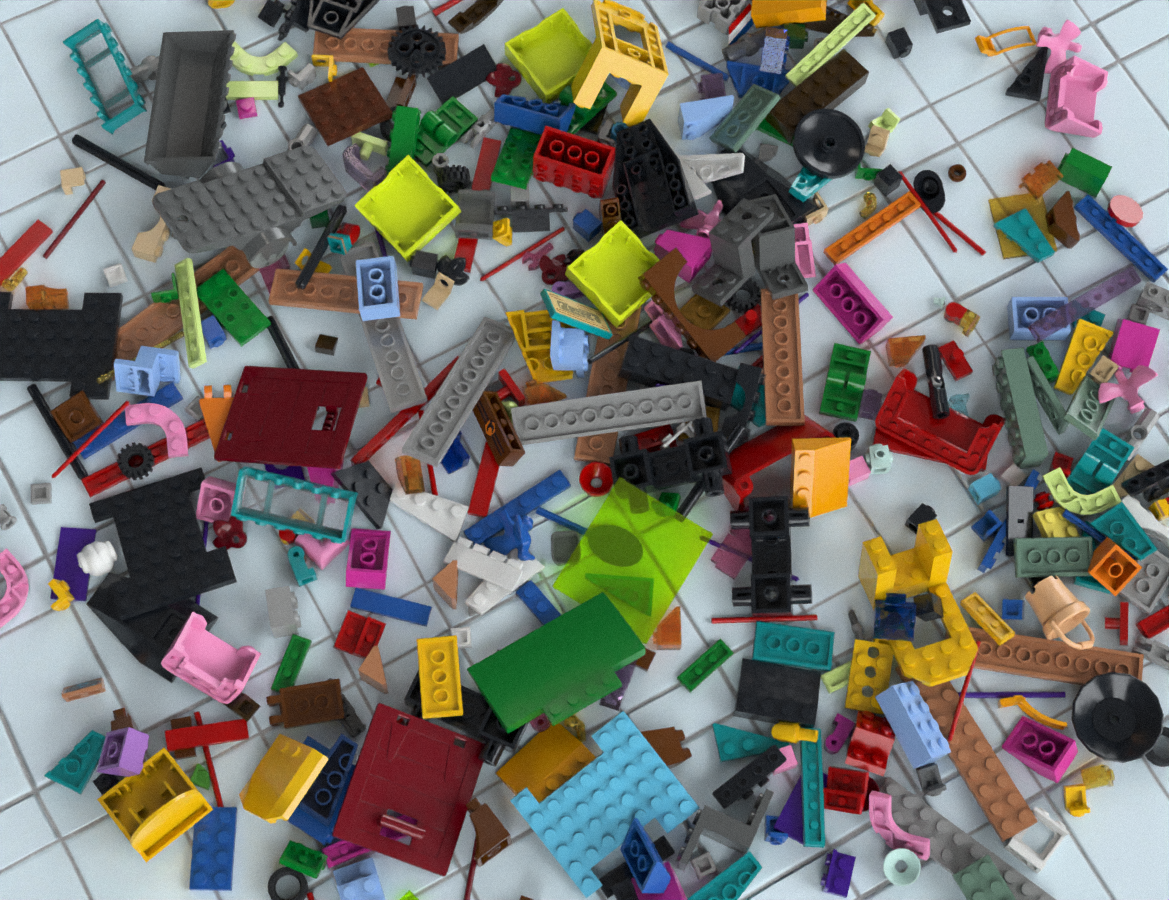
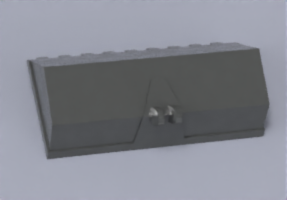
[144,30,236,178]

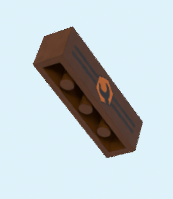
[472,391,526,467]

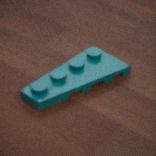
[789,167,832,202]
[687,851,762,900]

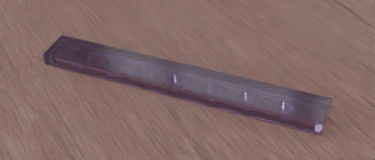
[1028,266,1142,343]

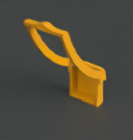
[975,26,1037,56]
[997,695,1067,730]

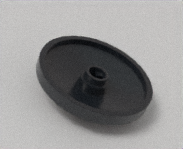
[793,109,865,179]

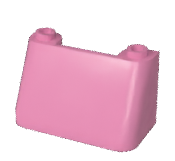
[1045,55,1108,138]
[161,612,261,704]

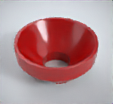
[579,462,614,497]

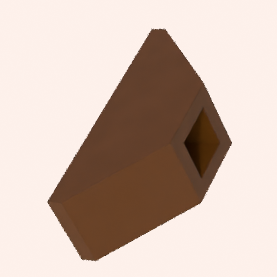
[1045,191,1080,249]
[599,197,621,236]

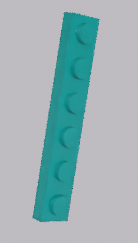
[800,727,825,848]

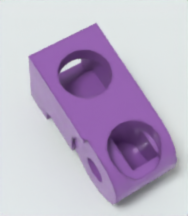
[552,281,585,299]

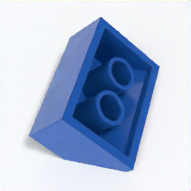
[620,818,671,893]

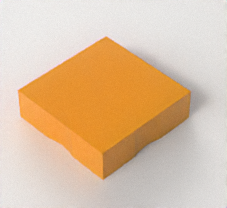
[751,0,827,28]

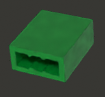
[1057,147,1112,198]

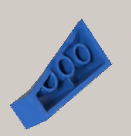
[494,94,576,134]

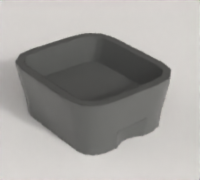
[551,531,581,566]

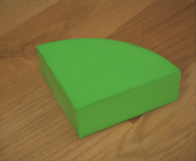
[190,763,210,791]

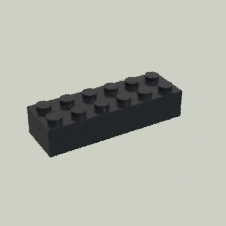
[618,335,738,411]

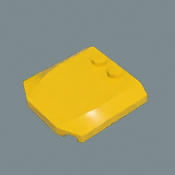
[239,734,328,824]

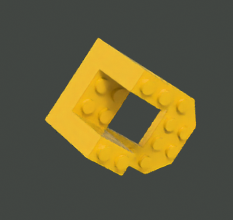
[571,0,668,127]
[858,519,978,687]

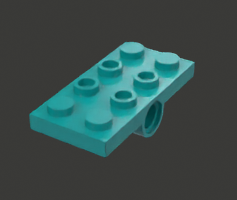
[1067,428,1135,495]

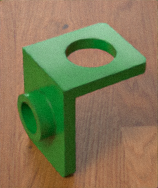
[855,162,882,181]
[151,272,179,303]

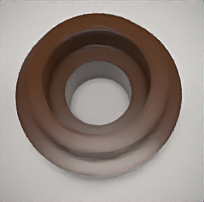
[948,164,966,182]

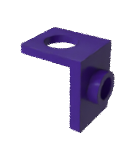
[213,140,235,168]

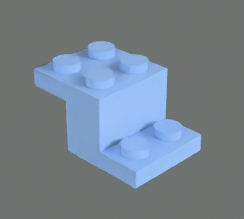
[550,320,590,378]
[114,346,181,397]
[333,857,385,900]

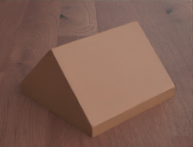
[432,560,458,609]
[358,645,388,694]

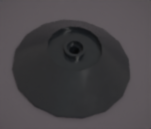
[1071,672,1164,763]

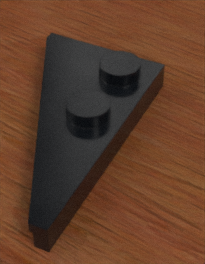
[1005,47,1048,102]

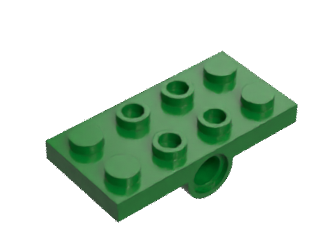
[558,82,617,134]
[415,96,478,168]
[491,127,542,190]
[196,269,271,347]
[819,343,871,422]

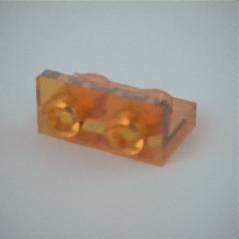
[1018,160,1064,200]

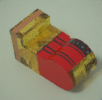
[944,302,980,337]

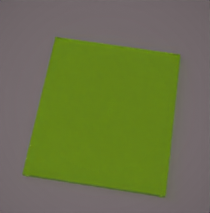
[552,477,713,644]

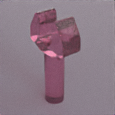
[522,243,554,271]

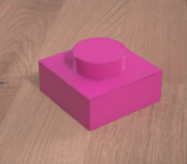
[236,97,257,119]

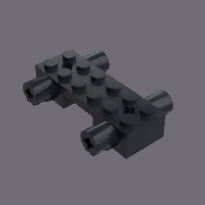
[609,417,733,514]
[730,496,813,617]
[404,670,530,767]

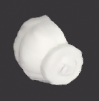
[77,541,117,576]

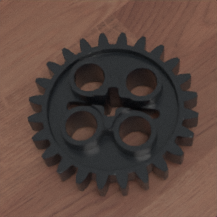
[388,24,446,78]

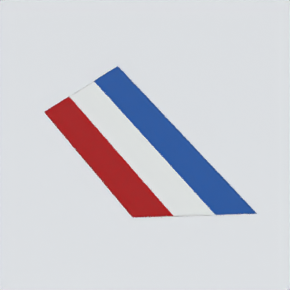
[728,3,754,46]

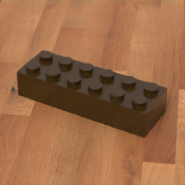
[765,49,869,144]

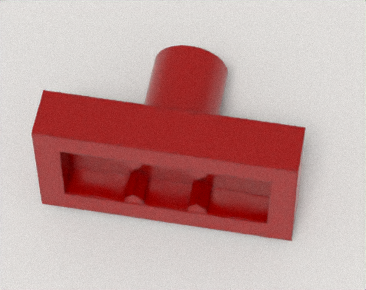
[735,304,762,340]
[939,340,973,382]
[495,368,525,407]
[1105,602,1129,646]

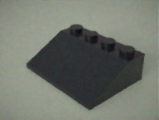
[733,658,821,728]

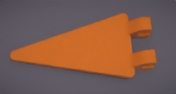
[199,385,234,462]

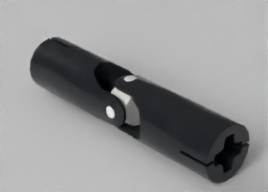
[922,344,950,419]

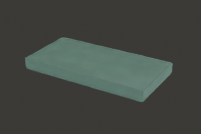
[709,84,781,153]
[1026,356,1069,435]
[1063,375,1115,441]
[1013,537,1093,578]

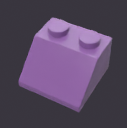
[96,727,149,777]

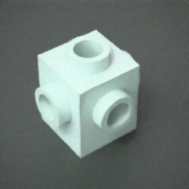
[864,444,893,474]

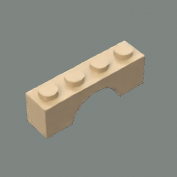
[132,185,170,263]

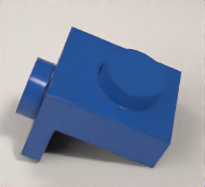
[764,815,788,845]

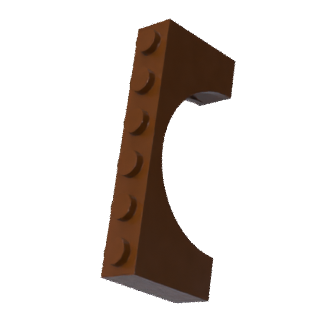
[638,248,746,362]

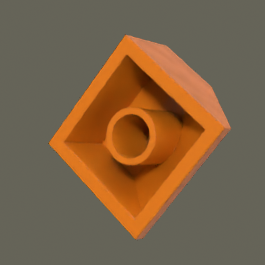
[1088,537,1142,596]

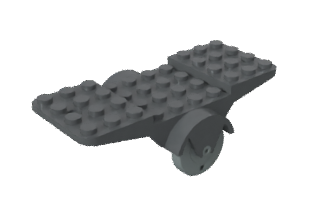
[152,145,346,268]

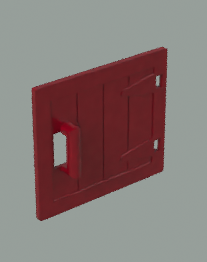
[214,366,368,469]
[332,703,485,877]

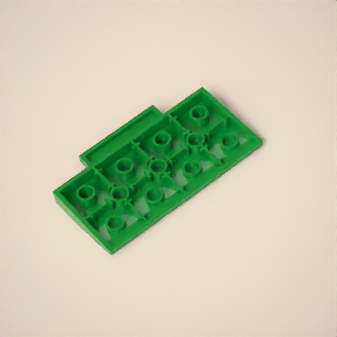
[467,592,645,734]

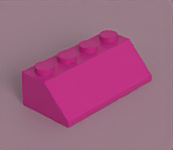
[812,263,893,345]

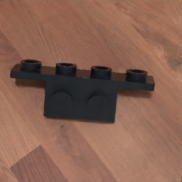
[277,0,310,41]
[494,204,568,232]
[1121,460,1169,502]
[712,745,787,809]

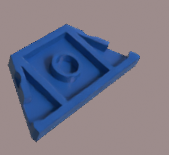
[726,61,790,98]

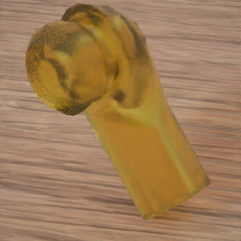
[859,192,877,219]
[2,267,28,291]
[564,715,587,742]

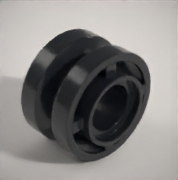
[832,422,859,451]

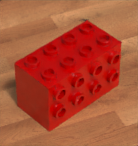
[533,126,615,199]

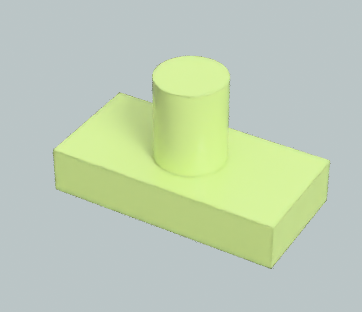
[351,132,388,161]

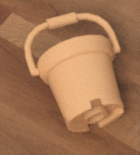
[1025,575,1095,650]

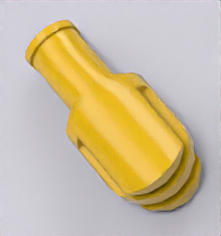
[771,722,818,744]

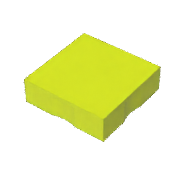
[505,8,592,104]
[354,155,461,262]
[565,221,659,328]

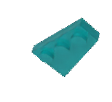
[993,208,1055,263]
[44,730,106,795]

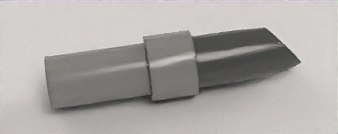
[848,609,865,641]

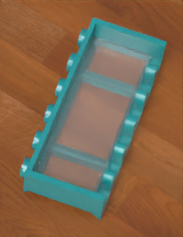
[63,19,147,135]
[231,466,358,544]

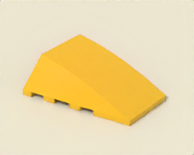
[505,310,576,384]

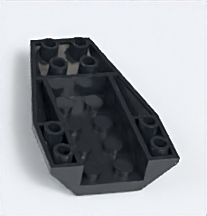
[86,572,218,683]

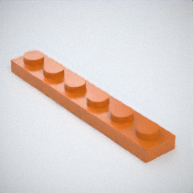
[823,191,921,266]

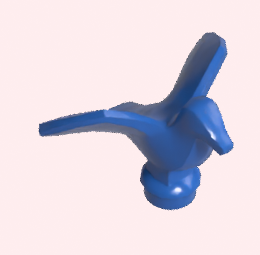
[484,509,535,561]

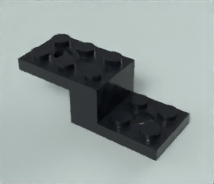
[913,0,971,34]

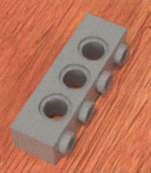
[1136,281,1169,320]

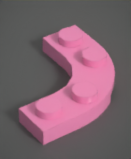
[125,403,189,458]
[0,548,29,628]
[869,790,930,860]

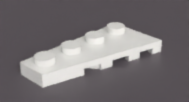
[680,153,745,183]
[390,482,469,542]
[465,548,545,615]

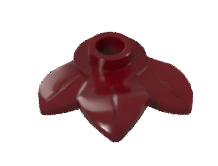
[486,63,522,98]
[539,254,569,285]
[212,516,247,550]

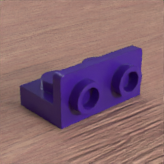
[820,849,856,898]

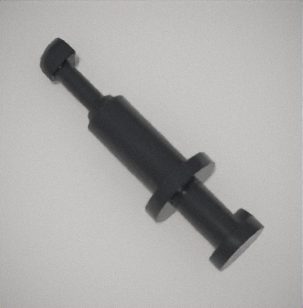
[276,66,288,108]

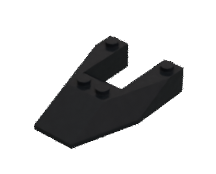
[308,0,380,39]

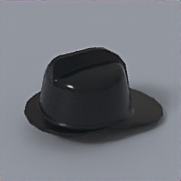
[913,170,946,213]

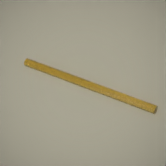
[96,331,184,384]

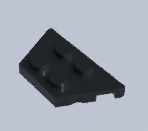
[331,461,393,529]

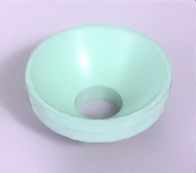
[883,848,921,886]

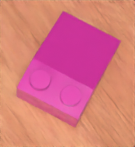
[346,528,391,590]
[1002,716,1078,784]

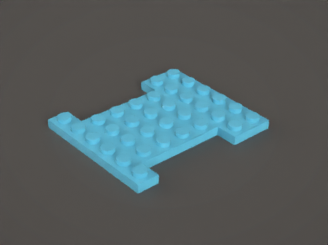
[510,710,699,898]

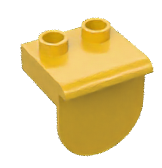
[97,747,213,863]

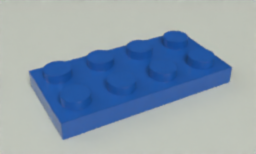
[189,807,238,891]

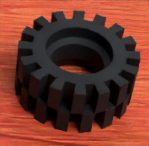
[436,165,471,194]
[726,278,761,314]
[117,442,155,480]

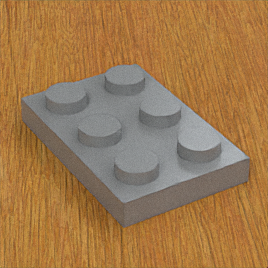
[1118,551,1169,614]

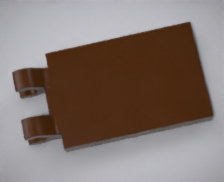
[266,678,345,729]

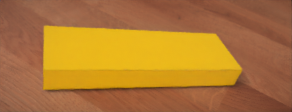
[960,592,1015,646]

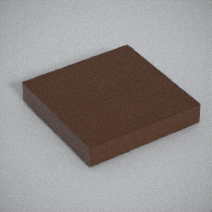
[50,391,104,444]

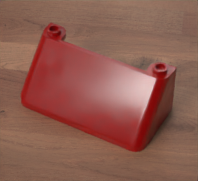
[875,368,1006,475]
[722,415,836,511]

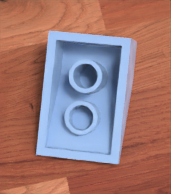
[677,95,734,140]

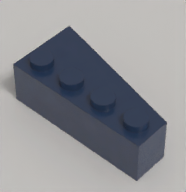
[297,733,358,828]

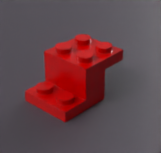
[845,710,895,777]

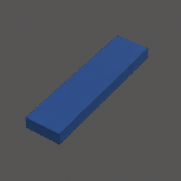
[350,588,432,627]

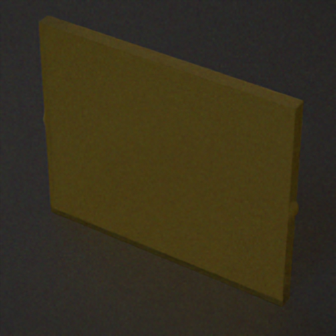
[988,192,1057,260]

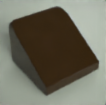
[315,334,338,356]

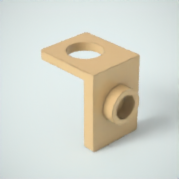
[804,192,829,226]
[422,272,454,310]

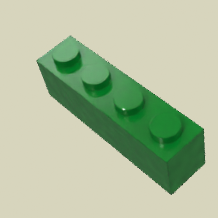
[384,106,421,176]

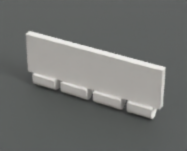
[443,537,523,592]

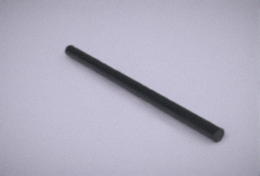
[587,320,652,364]

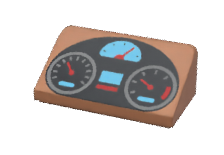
[62,678,106,702]

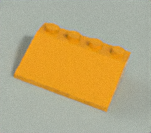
[789,437,851,518]
[495,723,596,803]

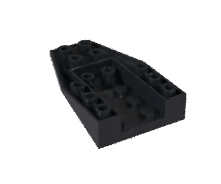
[612,118,699,239]
[711,148,816,252]

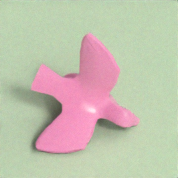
[1036,19,1082,74]
[680,200,723,239]
[1098,365,1158,414]

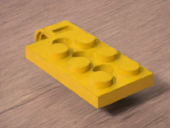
[844,624,893,715]

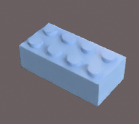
[875,681,951,769]

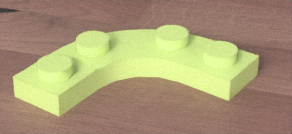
[230,41,298,76]
[1042,467,1121,515]

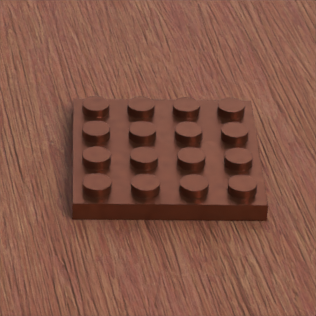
[298,67,393,146]

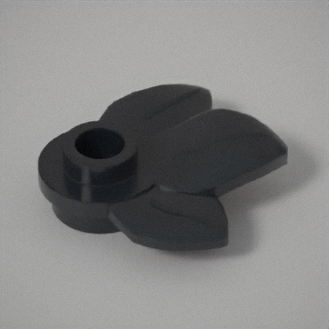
[437,255,470,286]

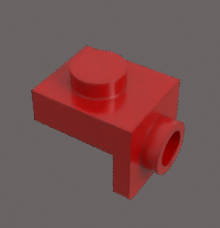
[1048,452,1074,479]

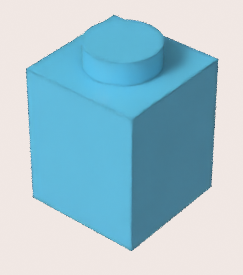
[968,473,1001,505]

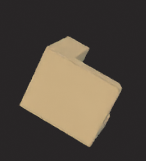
[60,167,86,195]

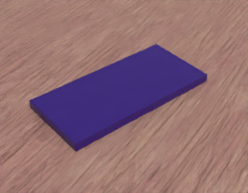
[50,527,97,601]
[773,773,828,845]

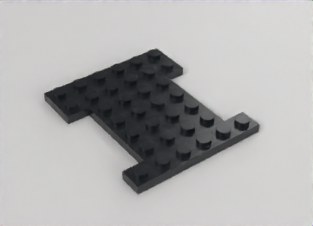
[0,292,123,400]
[89,467,237,620]

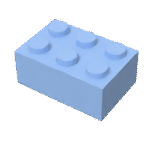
[356,256,400,321]
[1007,297,1071,340]

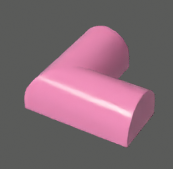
[295,533,350,570]

